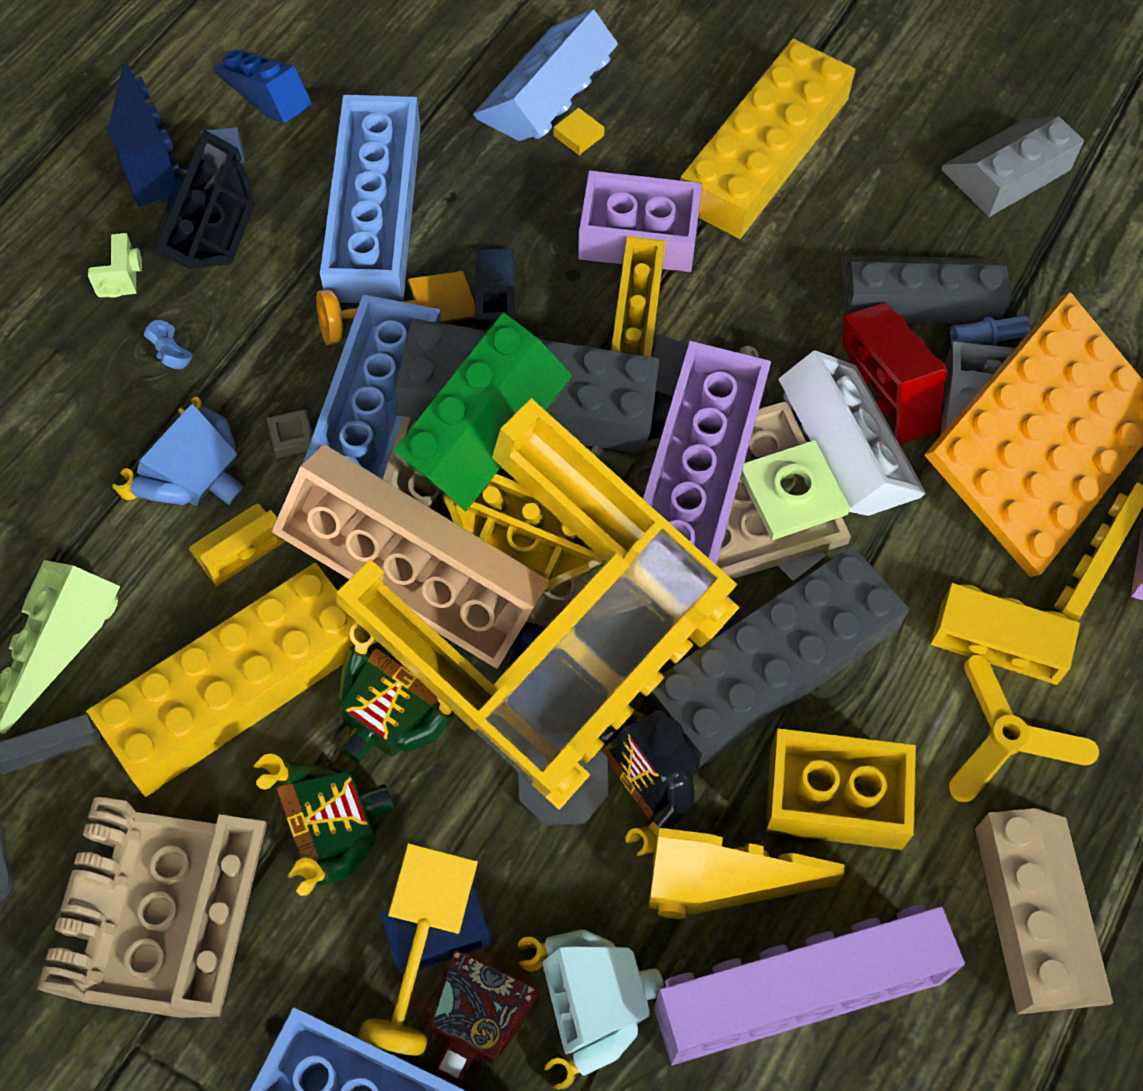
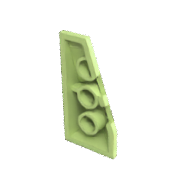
[0,560,120,734]

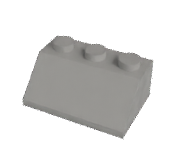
[941,116,1084,217]

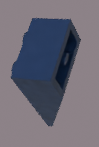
[108,64,181,207]

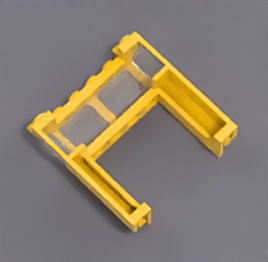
[336,398,740,810]

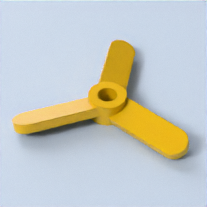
[949,655,1099,802]

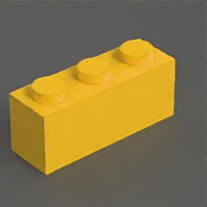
[930,583,1080,685]

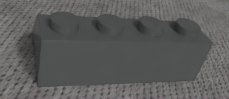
[841,255,1011,324]

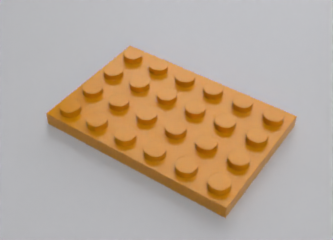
[924,292,1143,577]

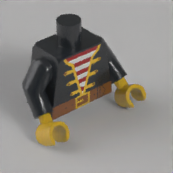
[598,710,698,856]

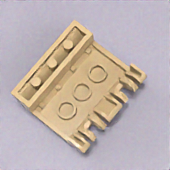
[37,797,267,1018]

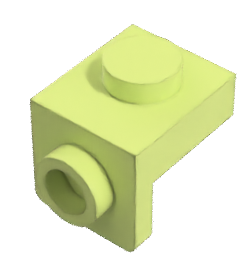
[88,233,142,297]

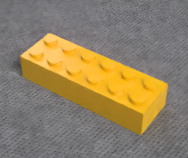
[680,39,856,239]
[86,562,370,797]

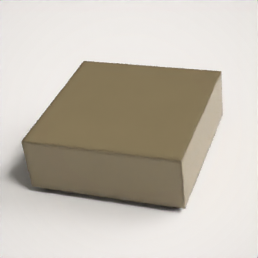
[266,409,313,459]

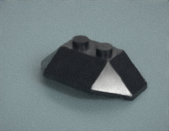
[153,129,255,270]

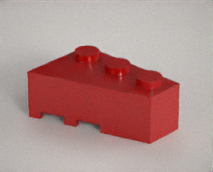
[843,302,948,444]

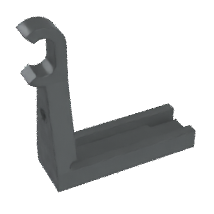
[0,713,103,902]

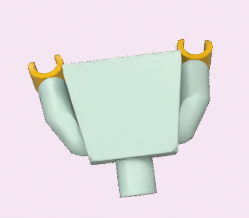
[517,929,664,1089]

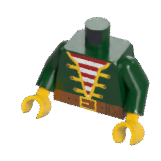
[337,622,454,763]
[254,753,394,896]

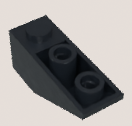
[475,248,516,331]

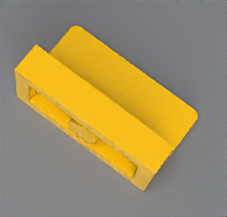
[189,504,286,587]

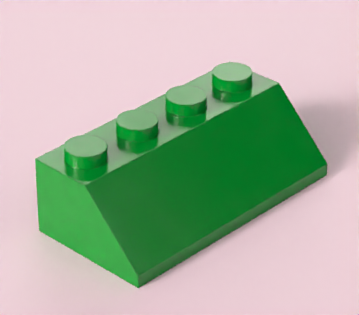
[393,312,573,512]

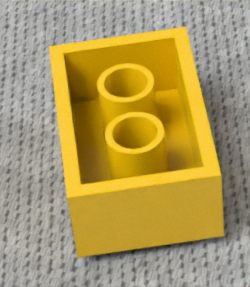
[765,728,916,850]

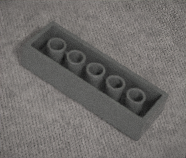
[396,319,660,455]
[644,545,909,772]

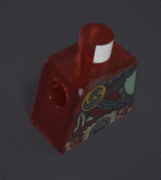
[431,950,539,1082]

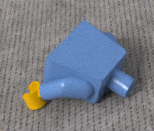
[112,397,245,506]

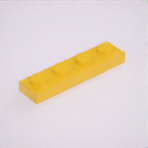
[1054,482,1143,622]

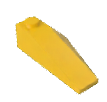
[648,828,844,919]

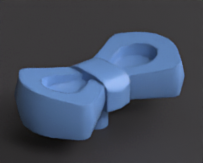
[144,320,193,369]

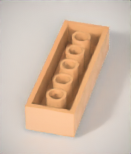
[272,444,551,669]

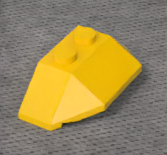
[444,474,604,592]

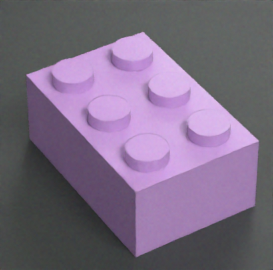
[579,171,702,272]

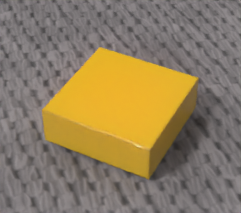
[553,108,605,155]

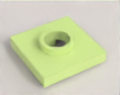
[741,440,850,541]

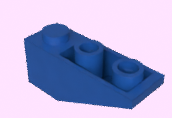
[214,49,312,123]

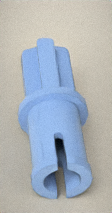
[950,316,1031,346]

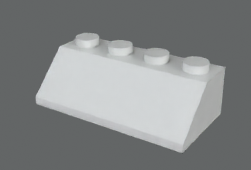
[779,350,926,516]

